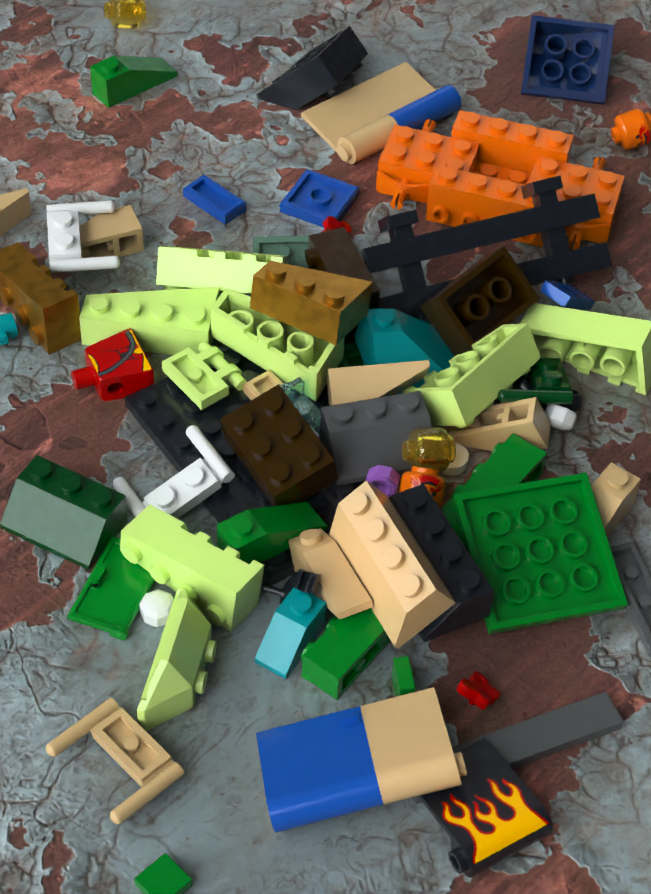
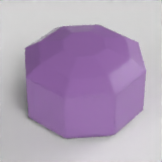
[366,465,401,498]

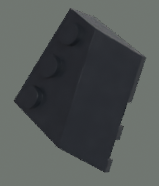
[256,26,368,110]

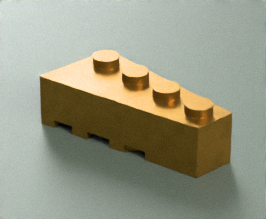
[0,242,82,355]

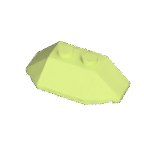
[137,587,217,732]

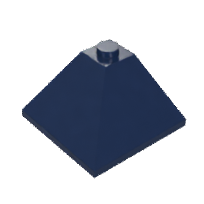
[521,15,615,105]

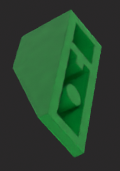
[90,56,178,108]
[217,502,327,564]

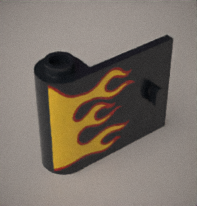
[418,738,553,878]

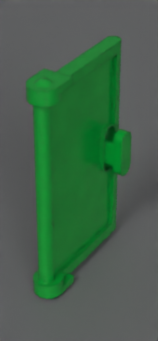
[67,537,155,640]

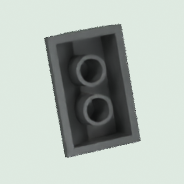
[320,391,437,486]

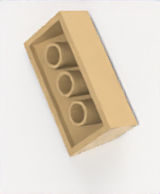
[329,480,456,649]

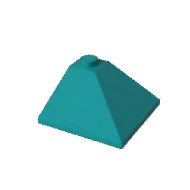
[355,309,454,395]

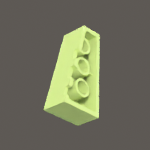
[156,246,287,294]
[79,287,219,355]
[211,288,344,402]
[520,303,651,396]
[402,323,541,428]
[120,504,264,632]

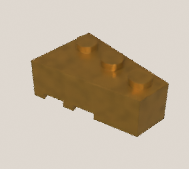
[250,261,373,345]

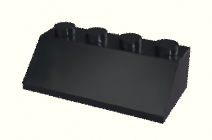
[389,484,494,642]

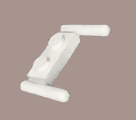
[46,200,120,273]
[112,425,235,519]

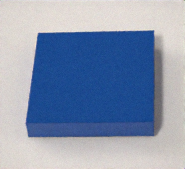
[280,169,360,228]

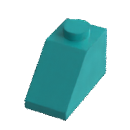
[255,588,326,679]

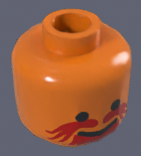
[610,108,651,151]
[399,466,446,509]

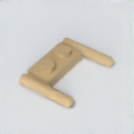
[46,697,184,824]

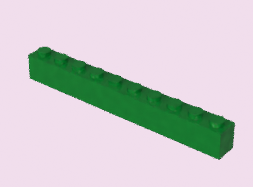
[301,433,547,700]

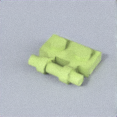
[162,341,247,410]

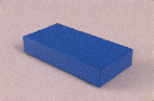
[183,175,246,225]
[541,281,595,311]

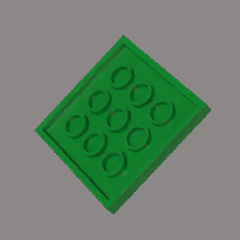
[451,472,628,634]

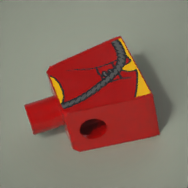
[71,328,154,401]

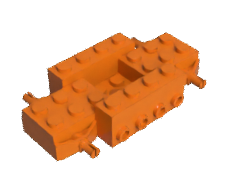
[376,110,625,250]

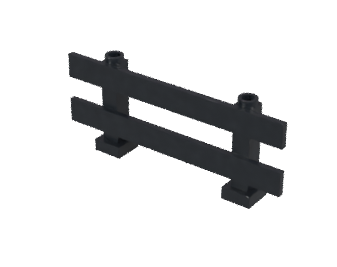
[361,176,612,320]

